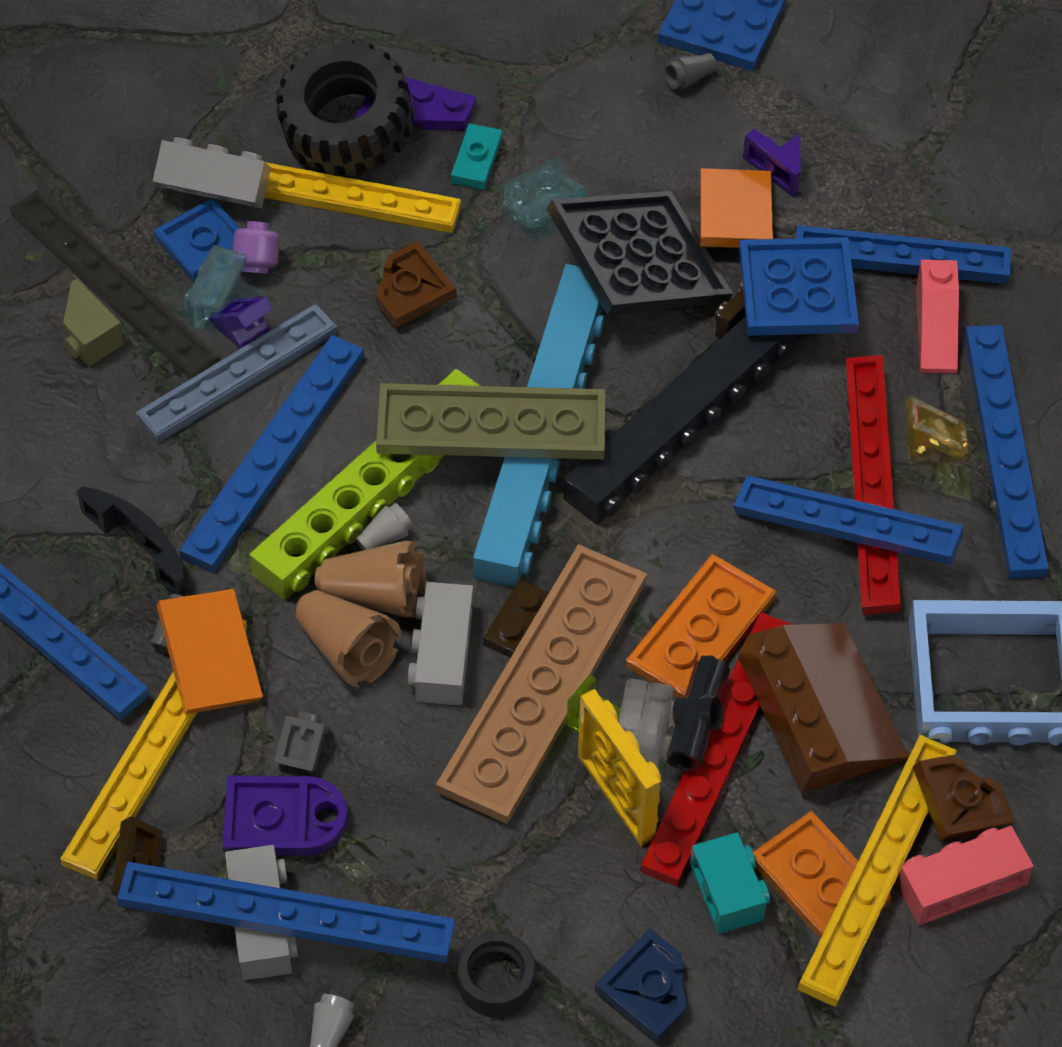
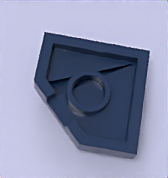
[595,928,686,1043]

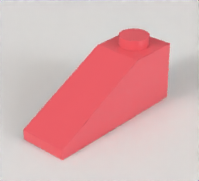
[916,260,959,374]

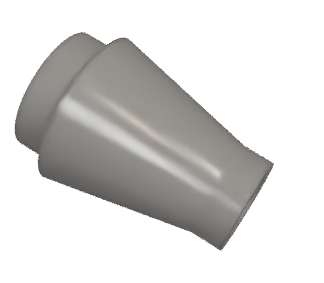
[355,503,413,550]
[309,994,355,1047]

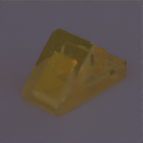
[906,396,968,459]

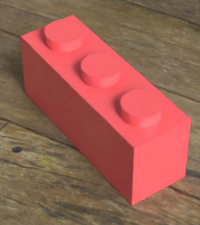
[897,826,1034,926]

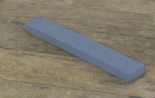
[136,303,337,443]

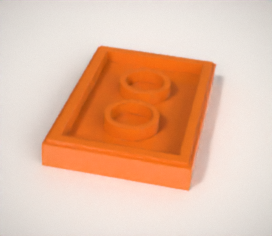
[700,168,773,248]
[157,589,263,715]
[753,810,892,939]

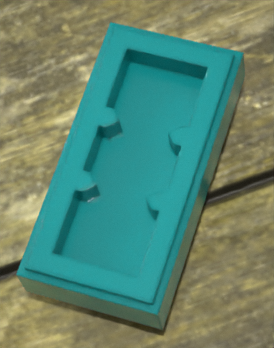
[451,123,502,190]

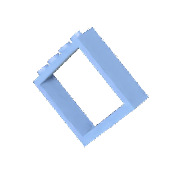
[909,600,1062,745]

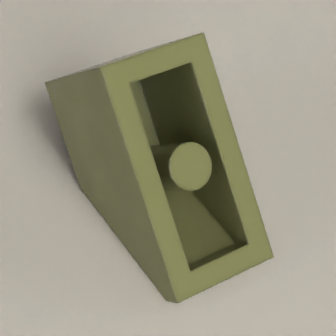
[63,278,124,367]

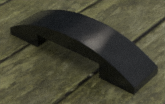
[77,486,187,597]

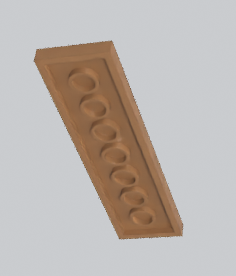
[436,544,647,824]

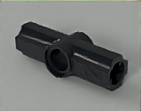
[666,656,730,772]

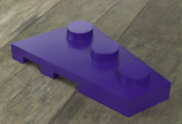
[355,77,477,130]

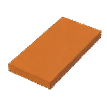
[626,554,776,698]

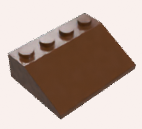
[738,623,909,793]

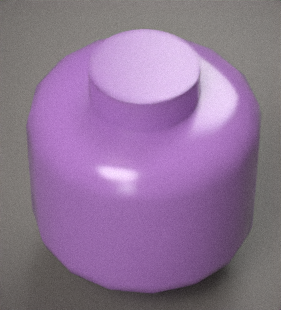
[232,221,280,274]

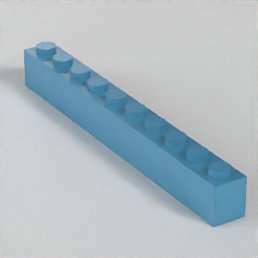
[473,264,604,588]

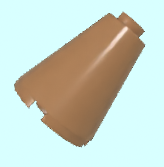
[315,541,425,618]
[295,590,401,687]

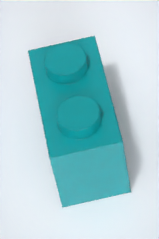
[690,832,770,934]

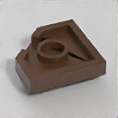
[376,241,457,328]
[913,755,1015,841]

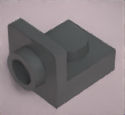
[274,711,330,772]

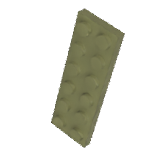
[376,383,605,459]

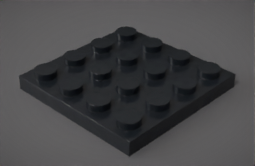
[547,191,733,315]

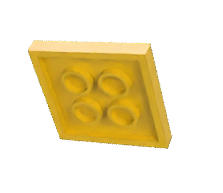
[578,689,662,847]

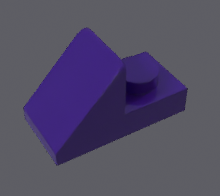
[743,128,801,197]
[209,296,273,349]

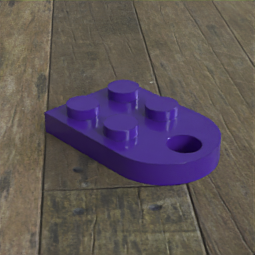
[223,776,347,856]

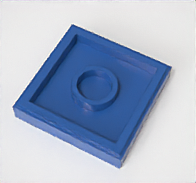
[153,197,240,283]

